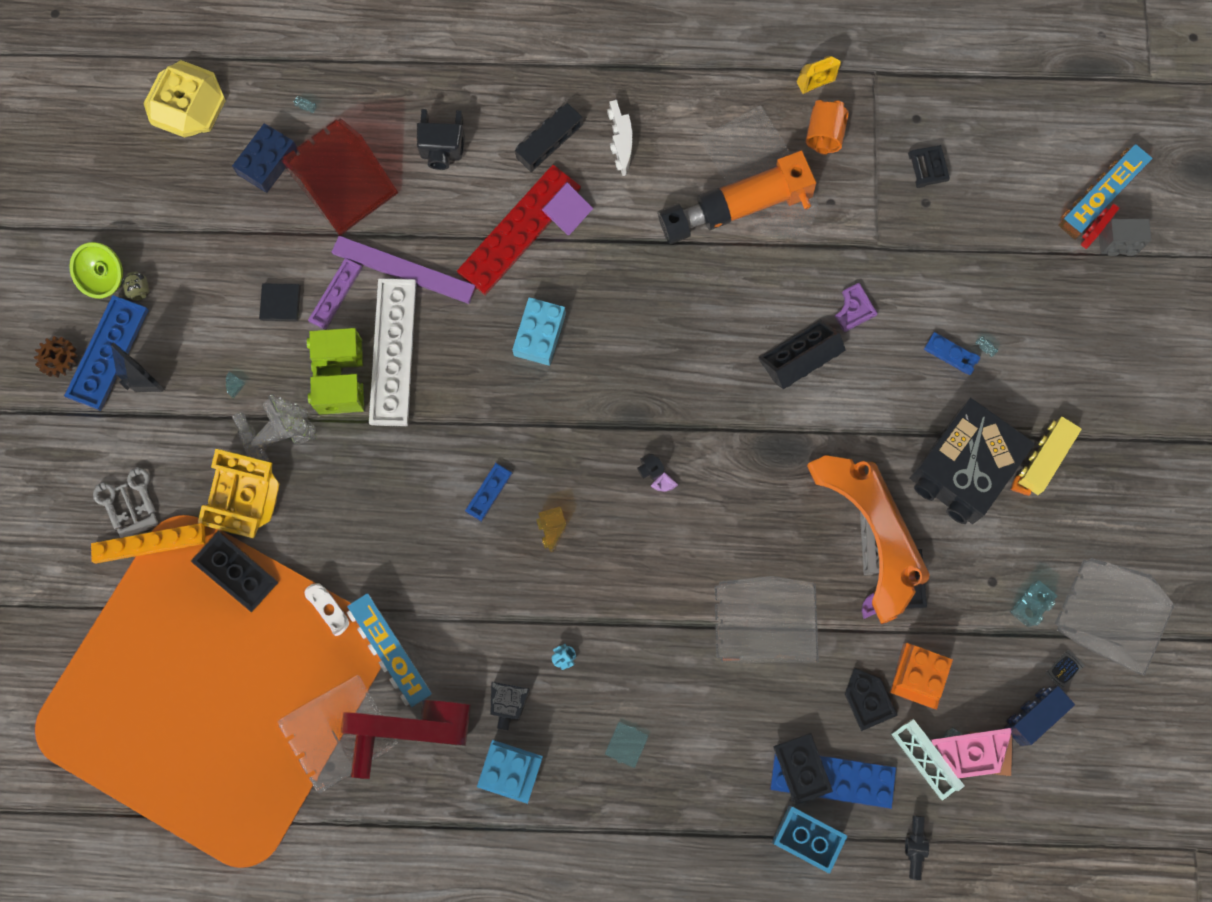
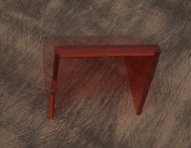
[282,118,398,236]

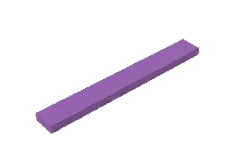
[332,236,476,304]

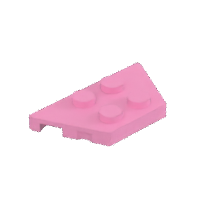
[932,728,1012,778]

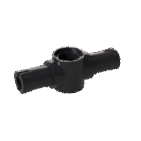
[905,815,929,880]

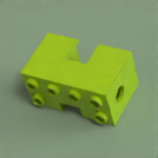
[307,328,364,415]

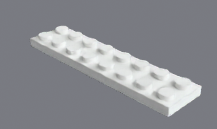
[369,279,416,426]

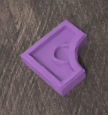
[835,283,878,332]

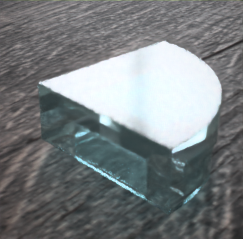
[226,372,245,399]

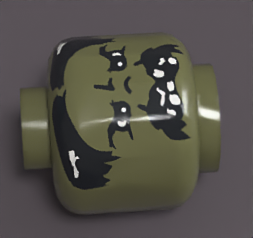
[122,272,150,301]

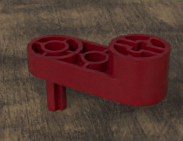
[341,700,471,779]

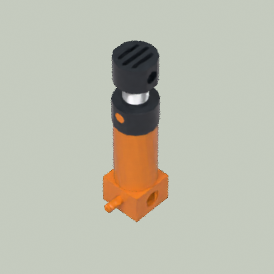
[657,151,816,245]

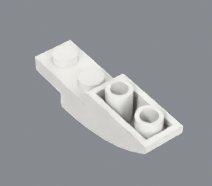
[607,100,632,176]

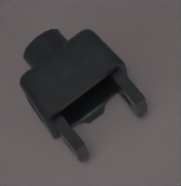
[417,109,465,170]

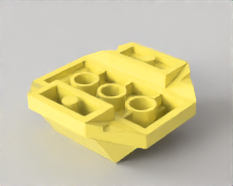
[143,60,226,137]

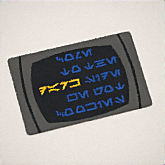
[1045,650,1085,689]

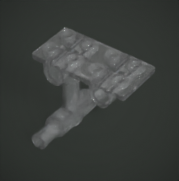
[232,394,317,462]

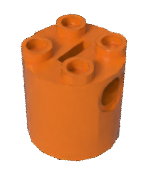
[806,100,849,154]

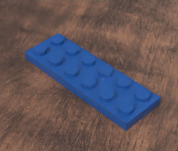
[64,295,149,411]
[770,753,896,809]

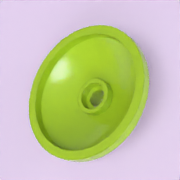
[70,242,123,298]

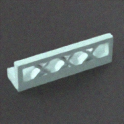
[891,719,964,801]

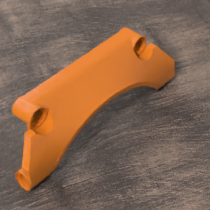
[807,455,930,624]

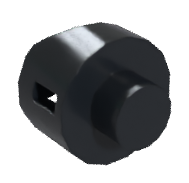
[637,454,665,480]

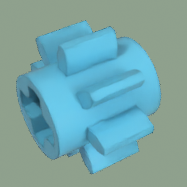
[552,644,576,670]

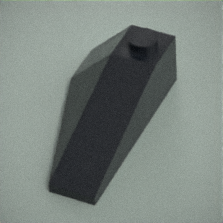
[111,342,165,392]

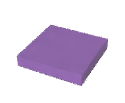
[542,183,593,235]

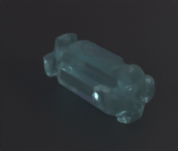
[294,96,317,113]
[976,336,998,357]

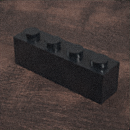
[515,103,583,172]

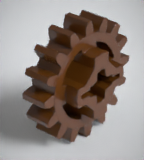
[34,336,78,378]

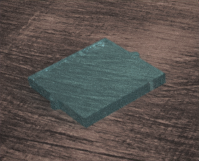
[605,722,648,768]

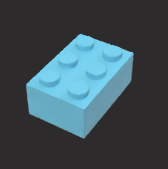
[512,297,566,366]

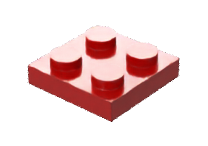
[1081,204,1119,249]

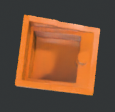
[890,643,953,710]

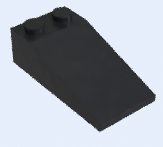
[191,530,278,612]

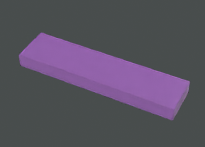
[308,257,362,330]

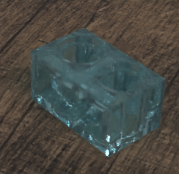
[1010,580,1058,627]

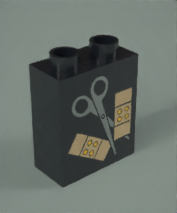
[909,397,1035,525]

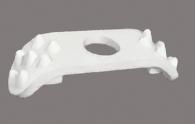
[304,583,349,636]

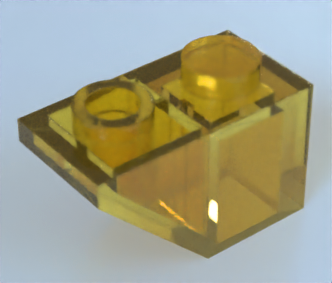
[536,506,567,553]

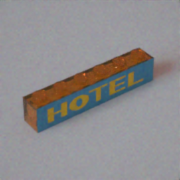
[1058,144,1153,240]

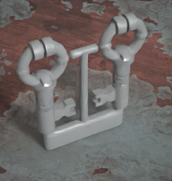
[93,467,158,538]

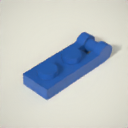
[924,332,980,375]

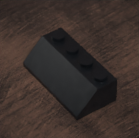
[758,319,846,389]

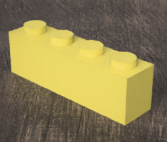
[1018,417,1082,495]

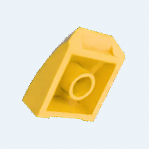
[797,56,841,94]

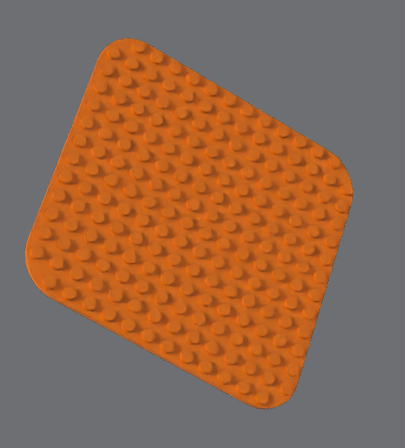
[35,515,381,868]

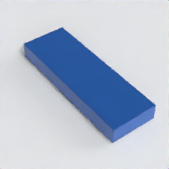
[465,463,512,522]

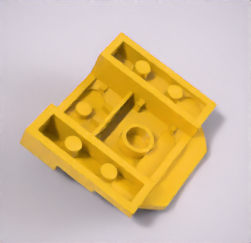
[198,449,280,538]

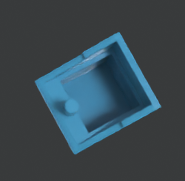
[477,740,543,804]

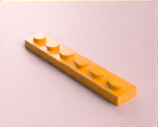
[91,523,206,564]

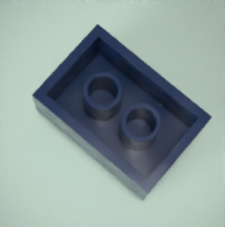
[232,123,299,193]
[1004,686,1075,746]

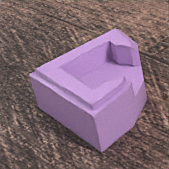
[651,472,678,492]

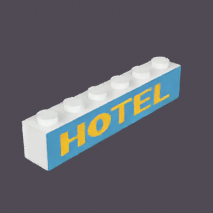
[346,593,432,707]

